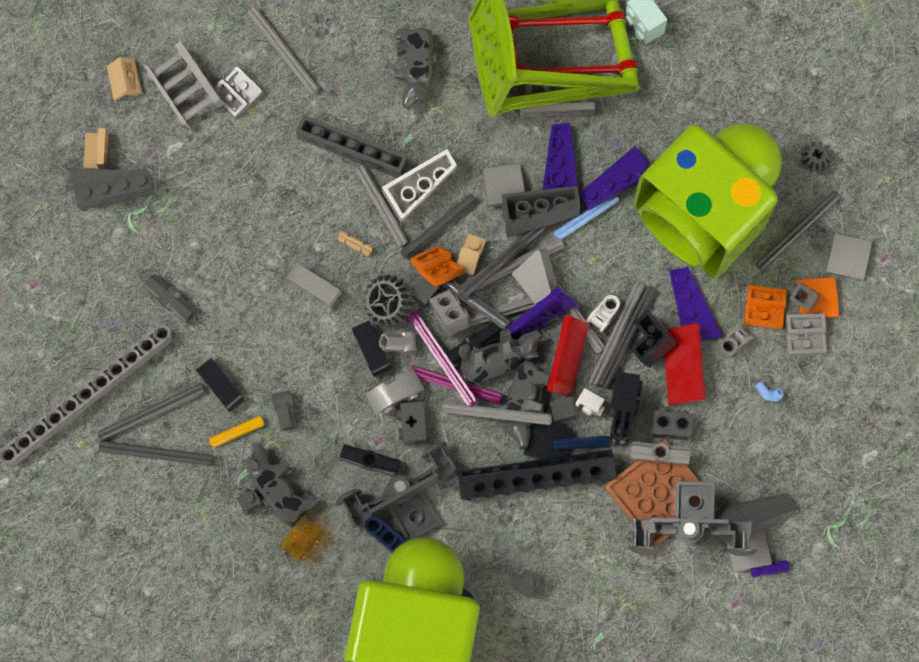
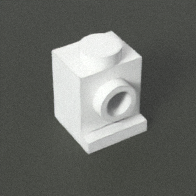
[575,388,606,416]

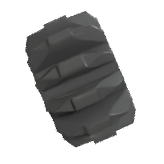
[800,141,833,173]

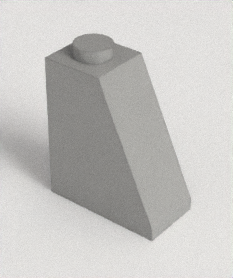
[512,248,558,305]

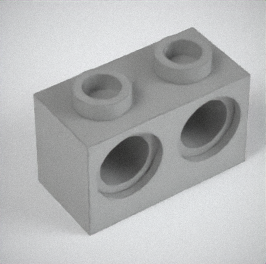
[429,290,469,337]

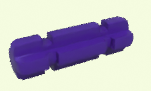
[750,560,789,577]

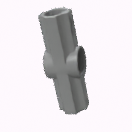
[630,442,690,465]

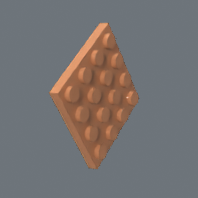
[604,439,701,547]

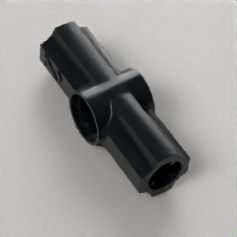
[446,322,501,368]
[339,444,400,476]

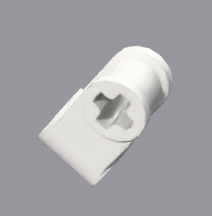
[587,295,620,333]

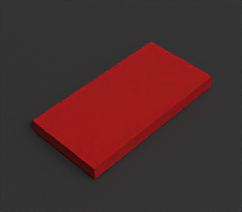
[547,315,589,397]
[664,323,706,406]

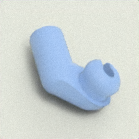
[755,381,784,402]

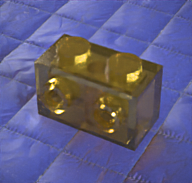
[279,516,323,563]

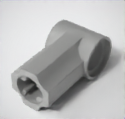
[379,332,417,355]

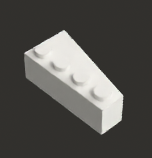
[382,149,457,223]

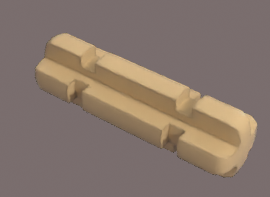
[338,231,373,256]

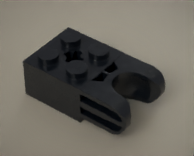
[608,371,643,446]

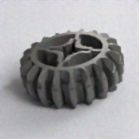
[362,274,414,326]

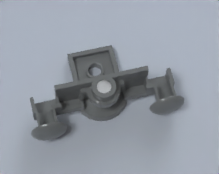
[336,442,457,541]
[629,481,757,556]

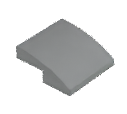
[214,66,264,118]
[483,164,525,207]
[826,233,872,280]
[786,313,827,356]
[725,529,772,573]

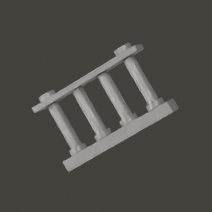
[144,41,225,129]
[519,65,595,118]

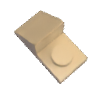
[457,234,486,276]

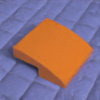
[410,246,464,287]
[796,277,839,317]
[744,285,787,330]

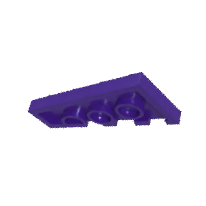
[542,123,578,190]
[579,146,650,211]
[669,267,723,342]
[505,286,581,340]

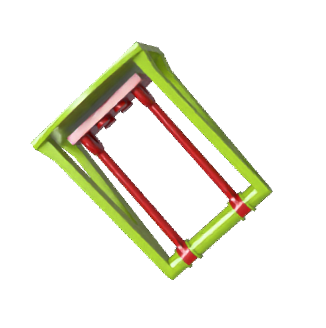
[468,0,640,117]

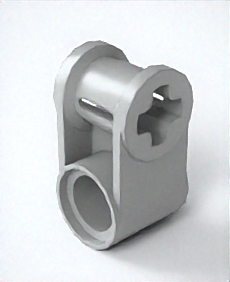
[718,323,754,359]

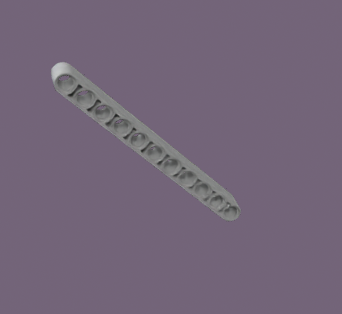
[0,324,173,466]

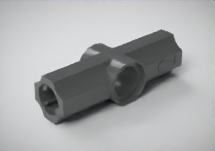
[143,274,197,324]

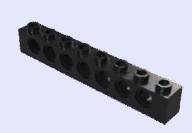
[457,449,616,501]

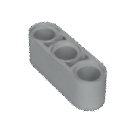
[286,263,342,309]

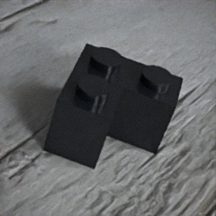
[630,310,678,368]

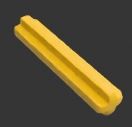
[209,416,264,448]

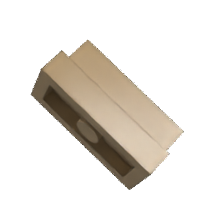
[107,57,142,100]
[84,128,108,169]

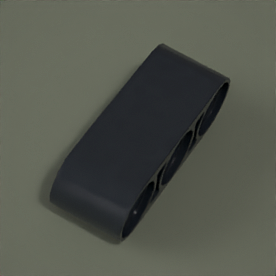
[352,320,391,377]
[196,358,245,412]

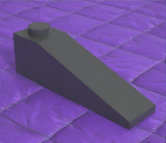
[715,493,797,546]

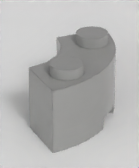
[365,370,425,415]

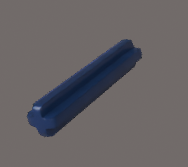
[554,436,611,450]

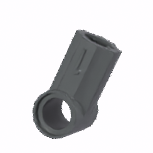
[272,390,297,431]

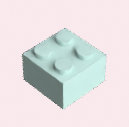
[625,0,667,45]

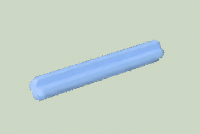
[554,196,619,240]

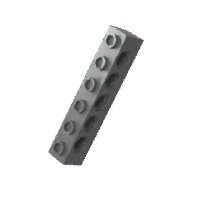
[296,115,408,178]

